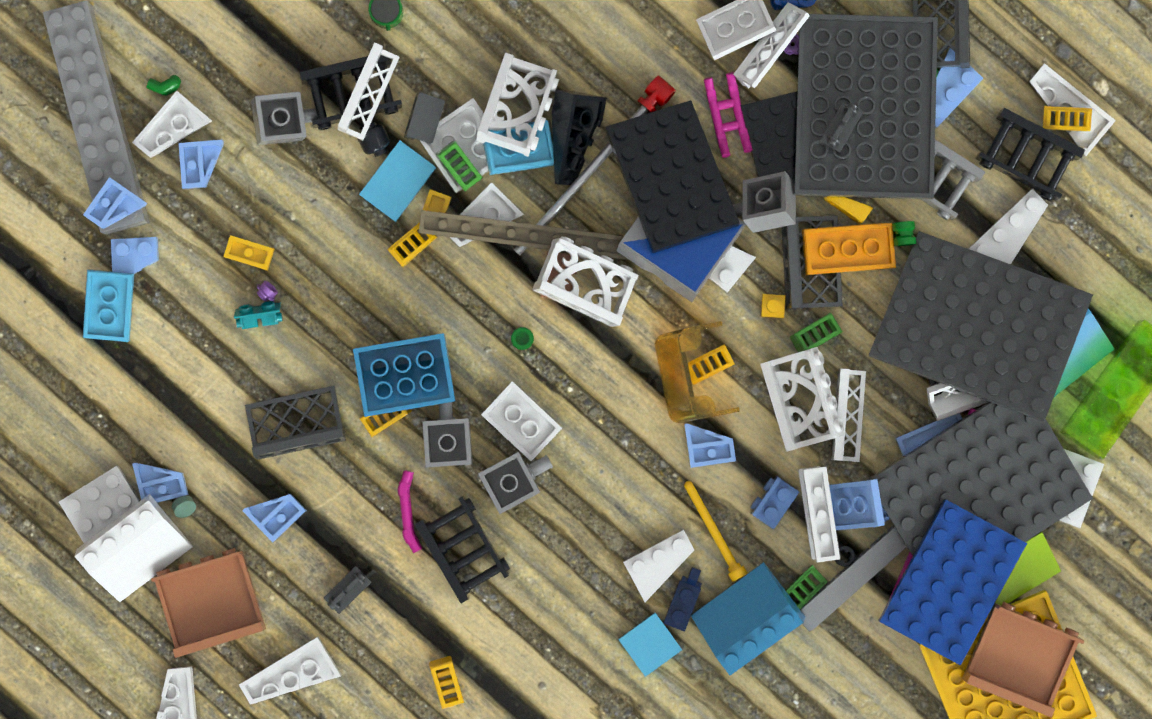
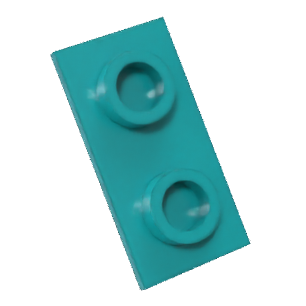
[234,301,283,330]

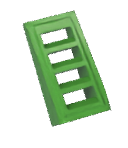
[435,141,483,191]
[790,313,843,352]
[785,565,828,609]

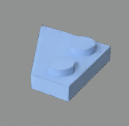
[179,140,224,189]
[83,177,147,229]
[111,237,159,274]
[684,424,736,468]
[132,463,189,503]
[242,494,307,542]

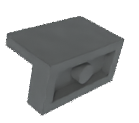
[404,92,445,144]

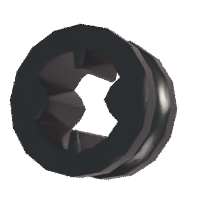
[834,546,855,567]

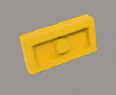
[223,235,275,271]

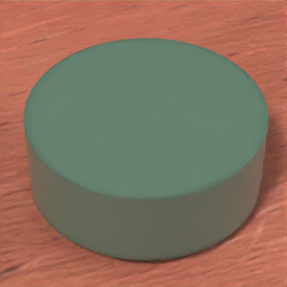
[172,496,196,518]

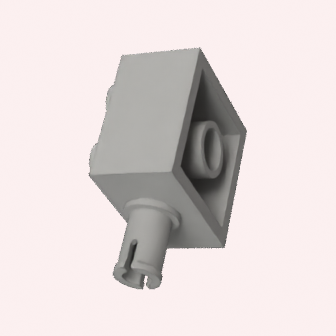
[251,92,318,145]
[732,171,796,233]
[422,402,473,467]
[478,452,553,514]

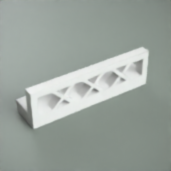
[733,2,810,89]
[338,42,399,141]
[831,369,866,462]
[927,383,989,421]

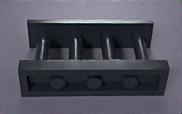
[300,51,402,131]
[975,108,1085,202]
[415,496,510,604]

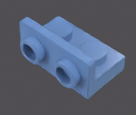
[750,476,799,529]

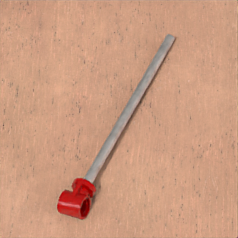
[514,75,676,255]

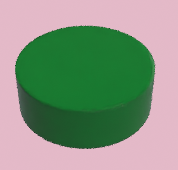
[511,327,534,350]

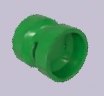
[892,221,917,246]

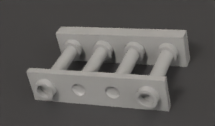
[921,140,985,220]

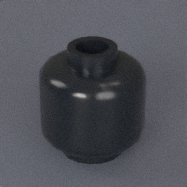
[357,121,391,157]

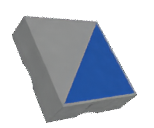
[617,217,746,302]

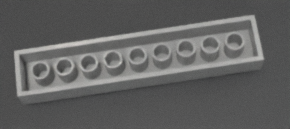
[43,0,150,235]

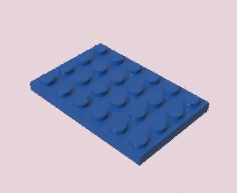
[878,499,1027,665]

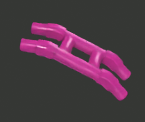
[704,72,753,158]
[397,470,423,553]

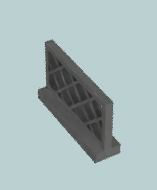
[913,0,970,68]
[781,216,843,309]
[245,386,346,460]

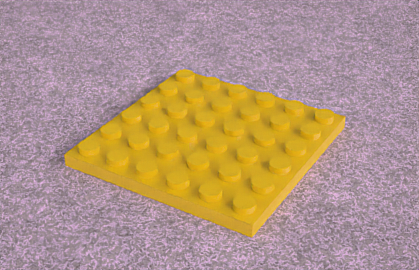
[918,589,1097,719]

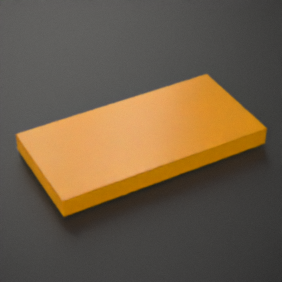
[802,223,896,275]

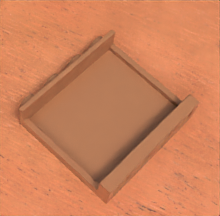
[151,548,266,658]
[962,602,1084,718]

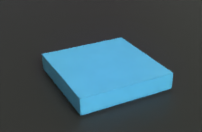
[618,613,682,677]

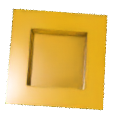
[423,189,452,213]
[761,294,786,318]

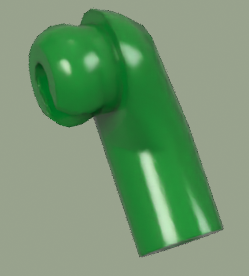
[146,75,181,96]

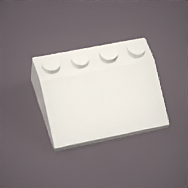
[74,494,193,602]

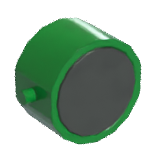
[368,0,404,31]

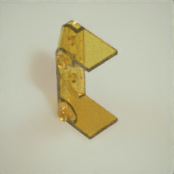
[655,321,740,423]

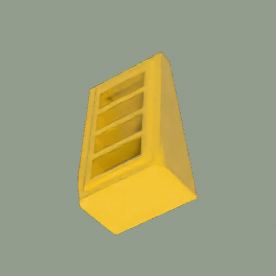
[1042,106,1092,131]
[823,196,873,224]
[387,222,437,268]
[683,344,735,385]
[359,409,412,437]
[429,656,464,709]

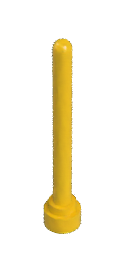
[684,481,748,582]

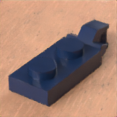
[663,567,702,632]

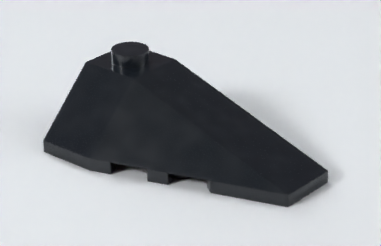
[552,89,607,185]

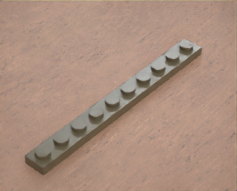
[419,210,629,260]

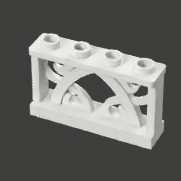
[476,53,559,157]
[532,236,639,327]
[760,347,844,452]
[798,466,840,563]

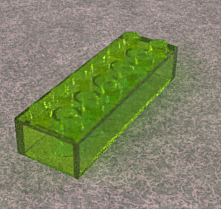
[1060,319,1152,459]

